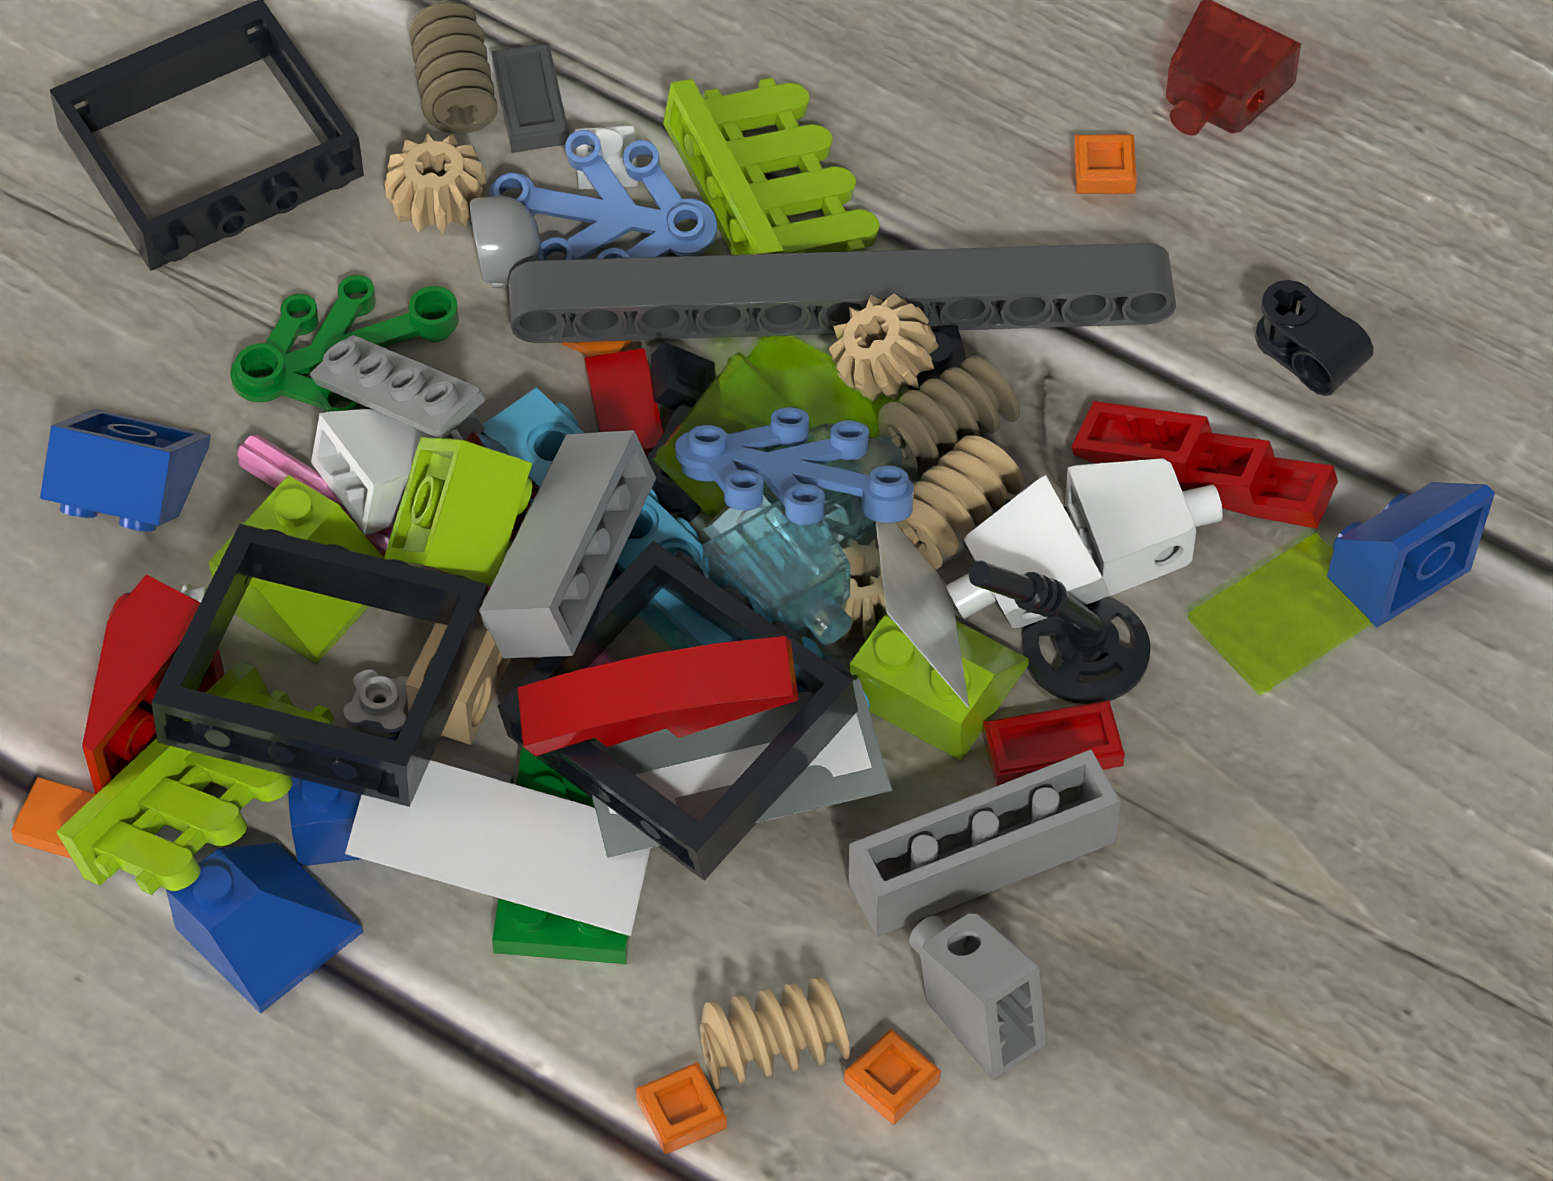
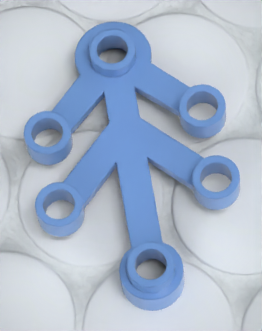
[488,130,717,261]
[675,407,914,525]

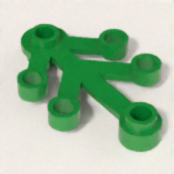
[230,275,459,413]

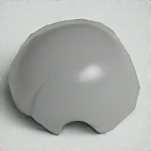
[470,196,541,288]

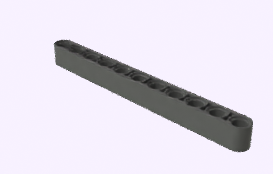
[509,243,1176,343]

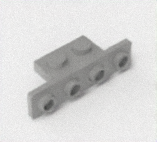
[310,335,486,443]

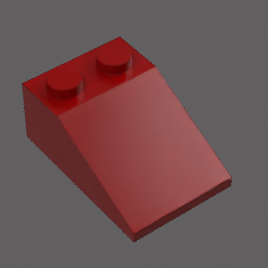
[82,574,225,795]

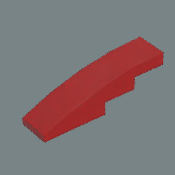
[1071,401,1338,529]
[517,636,799,756]

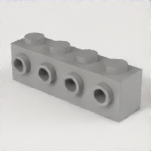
[479,430,656,658]
[849,750,1121,937]

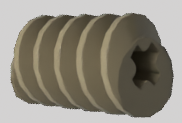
[409,2,498,134]
[878,356,1020,477]

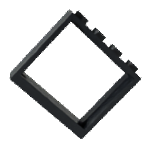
[50,0,364,271]
[151,524,487,807]
[497,541,858,881]

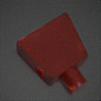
[1166,0,1301,136]

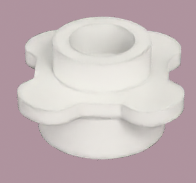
[343,670,408,735]

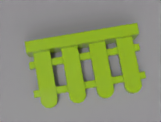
[663,77,880,255]
[56,661,335,895]

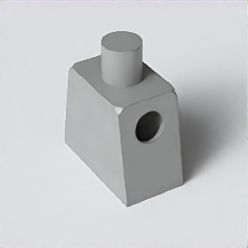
[909,914,1047,1080]

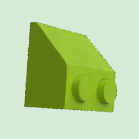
[384,437,533,587]
[209,475,384,664]
[850,614,1029,761]

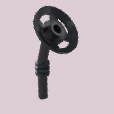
[969,560,1151,704]

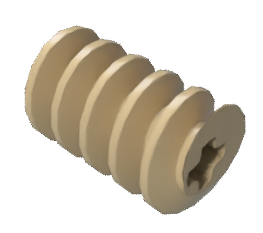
[895,436,1025,570]
[700,977,850,1089]

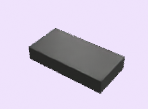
[491,43,569,153]

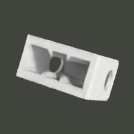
[311,409,452,535]
[1065,459,1223,597]
[946,475,1110,628]

